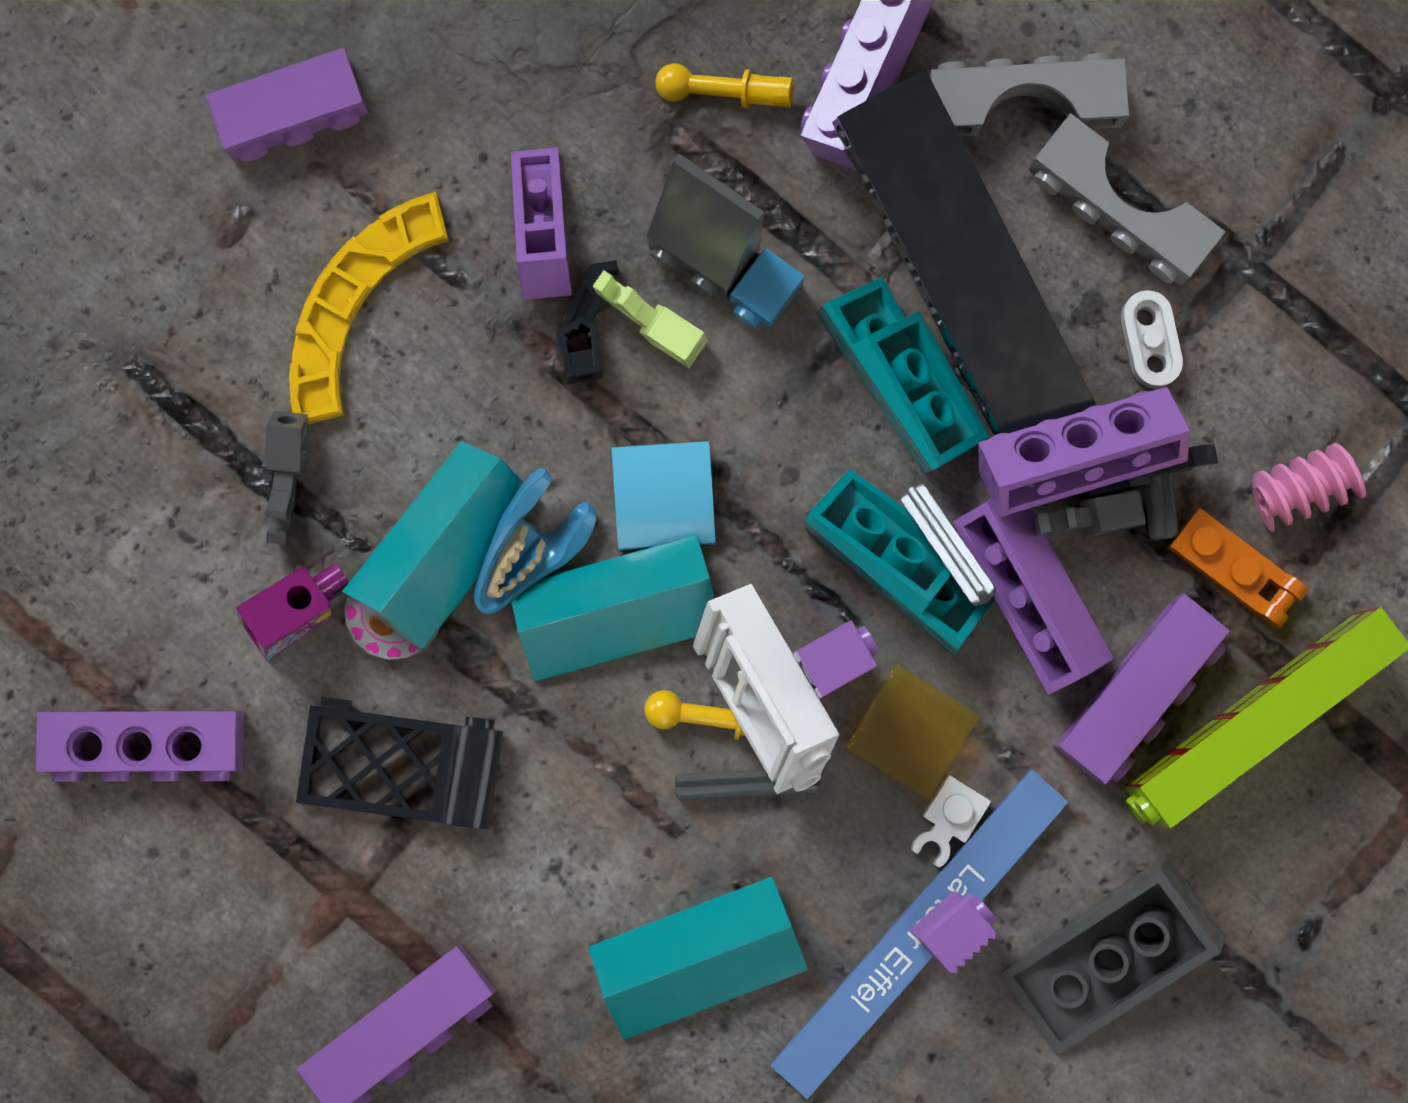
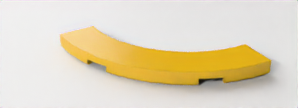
[289,192,449,425]

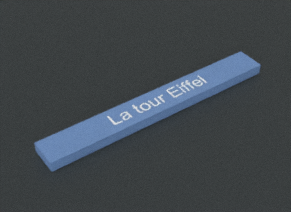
[770,769,1069,1099]

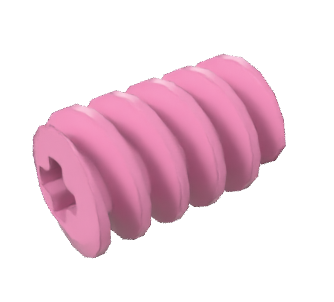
[1252,443,1366,532]

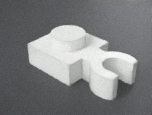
[911,775,991,868]

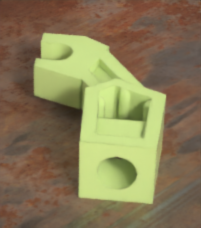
[593,270,708,368]

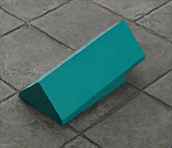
[817,277,990,474]
[342,441,539,651]
[804,469,995,656]
[511,535,715,682]
[588,876,808,1040]

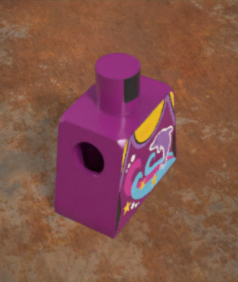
[236,563,349,662]

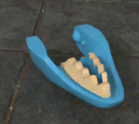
[473,468,596,614]

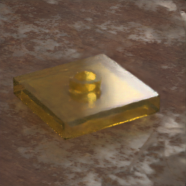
[844,664,980,800]

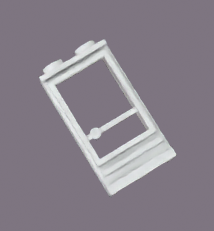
[693,584,840,794]

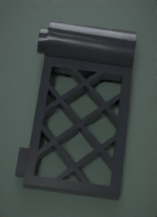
[296,697,503,829]

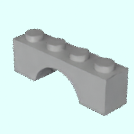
[929,53,1129,137]
[1029,113,1225,286]

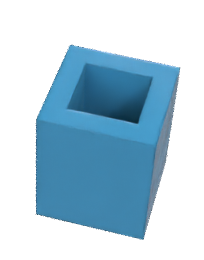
[730,247,805,331]

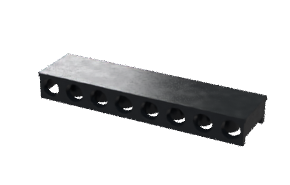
[832,69,1097,436]

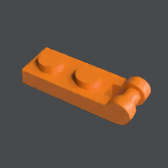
[1167,508,1309,630]

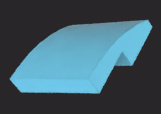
[612,441,716,551]

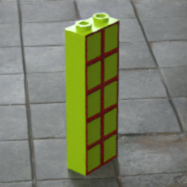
[1123,607,1408,829]

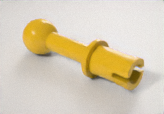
[655,63,795,109]
[644,690,746,740]

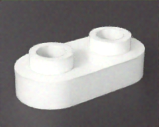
[1121,290,1183,389]

